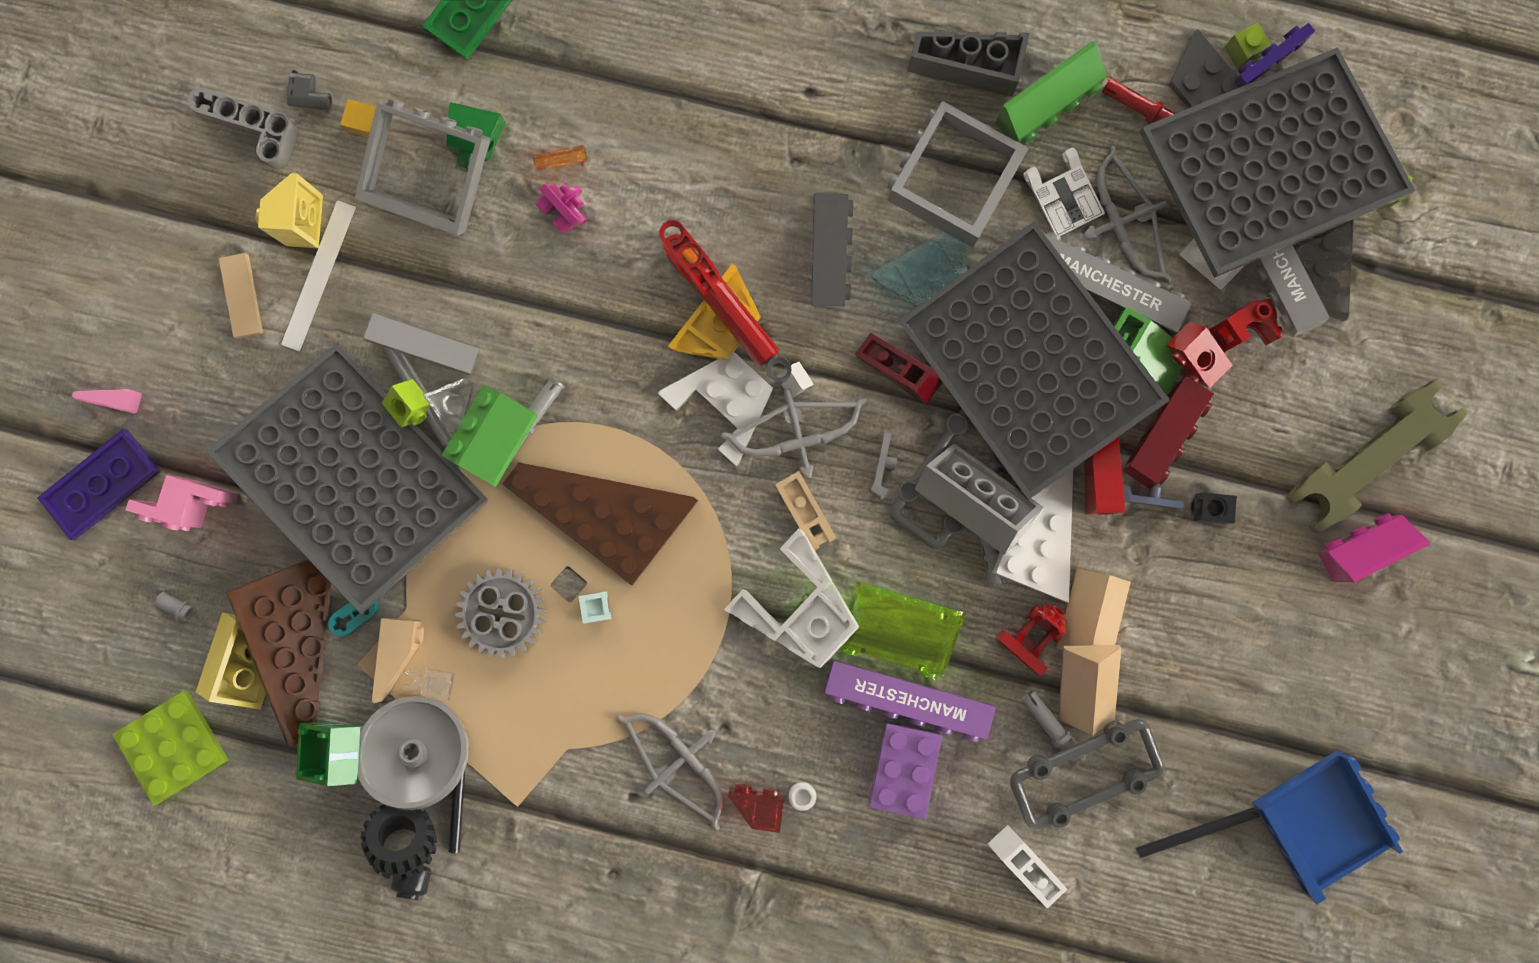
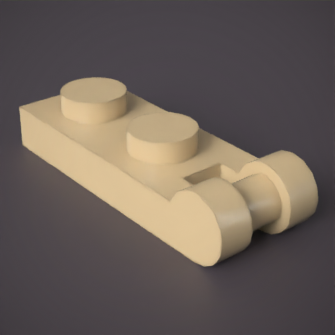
[775,471,837,551]

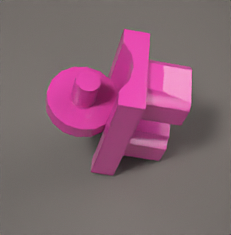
[536,183,587,233]

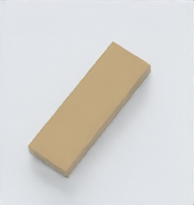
[219,253,263,339]

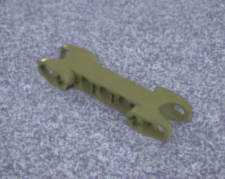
[1285,379,1467,533]

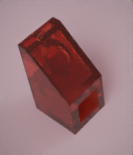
[728,784,785,833]

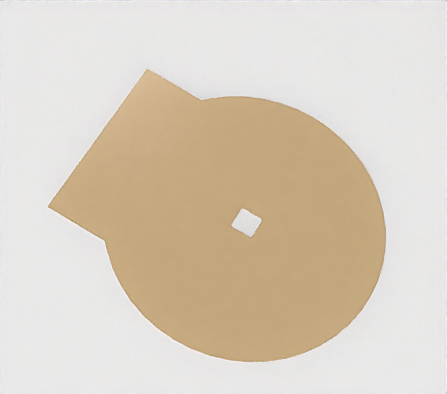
[357,422,732,807]

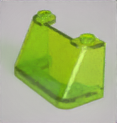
[841,581,966,680]

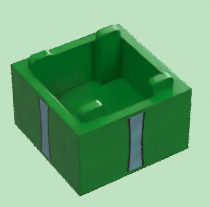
[295,721,360,786]

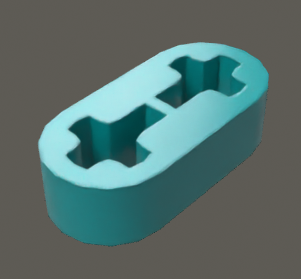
[328,601,379,636]

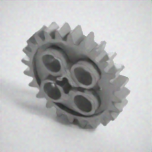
[455,568,547,658]

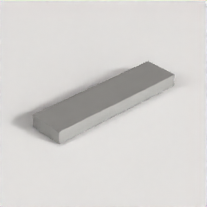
[363,313,479,376]

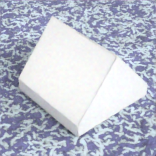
[776,362,814,398]

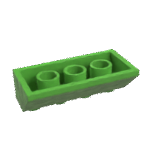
[995,41,1107,146]

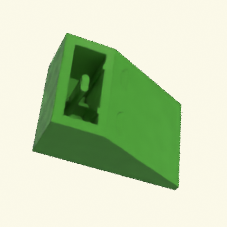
[1113,307,1183,396]

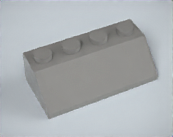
[915,444,1043,555]

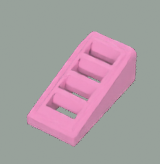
[72,389,142,414]

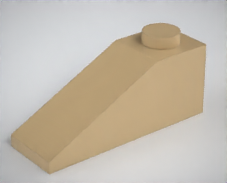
[372,617,424,703]

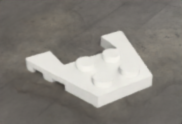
[658,352,773,466]

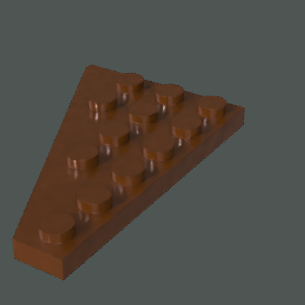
[502,462,698,585]
[226,559,332,747]

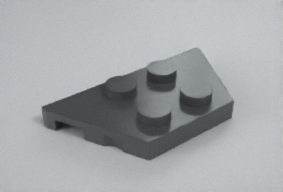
[1169,29,1238,108]

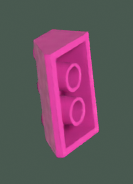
[1318,513,1430,582]

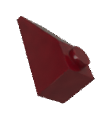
[855,333,943,404]

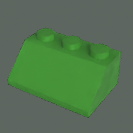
[441,384,538,487]

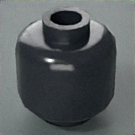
[391,866,431,901]

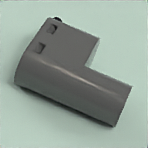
[287,70,332,110]

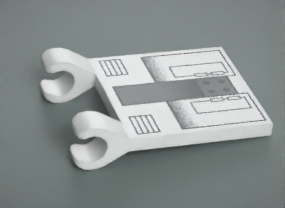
[1023,148,1105,236]

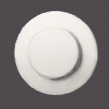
[788,782,816,811]

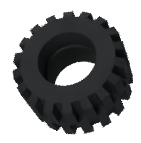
[361,804,437,880]

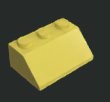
[255,173,323,248]
[196,612,266,710]

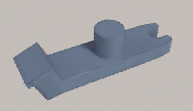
[1123,486,1184,509]

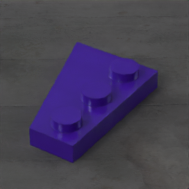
[1235,23,1315,88]

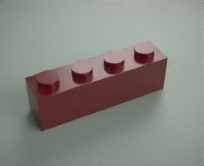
[1122,375,1214,489]

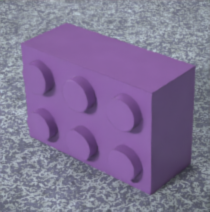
[868,720,942,819]

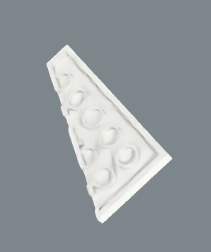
[992,469,1073,603]

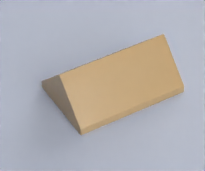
[1056,568,1130,650]
[1058,645,1121,736]

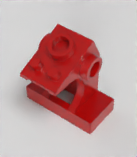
[1208,299,1282,352]
[995,602,1067,676]

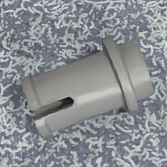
[154,592,193,622]

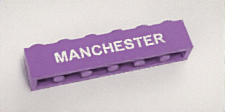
[824,659,996,742]

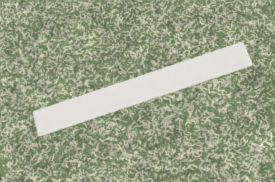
[281,201,356,351]

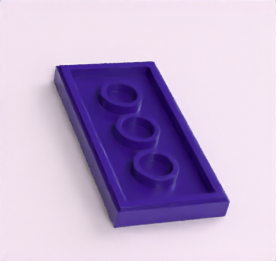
[37,429,161,540]

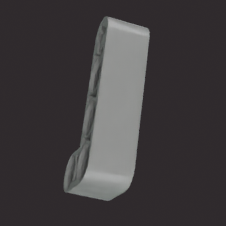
[187,88,298,169]

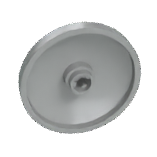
[358,696,469,810]

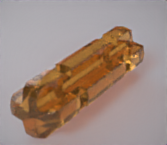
[533,145,587,170]

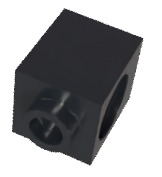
[1191,493,1237,524]

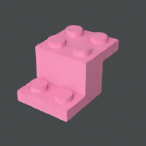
[126,475,240,531]

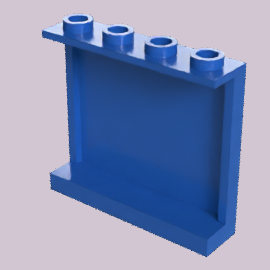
[1252,750,1403,905]

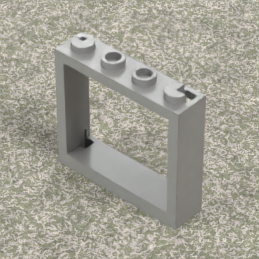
[354,98,490,235]
[887,101,1029,247]

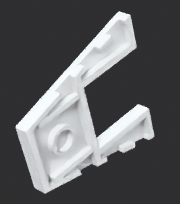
[724,529,859,668]

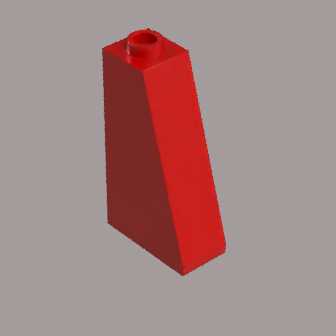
[1084,437,1125,515]

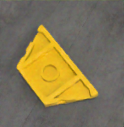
[668,263,761,360]

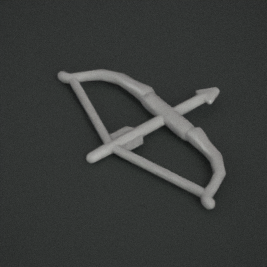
[1084,146,1171,283]
[721,389,866,478]
[616,713,724,831]

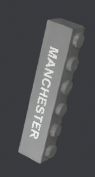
[1044,232,1192,336]
[1254,245,1329,337]

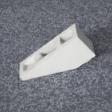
[988,825,1067,908]

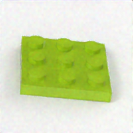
[112,690,229,806]

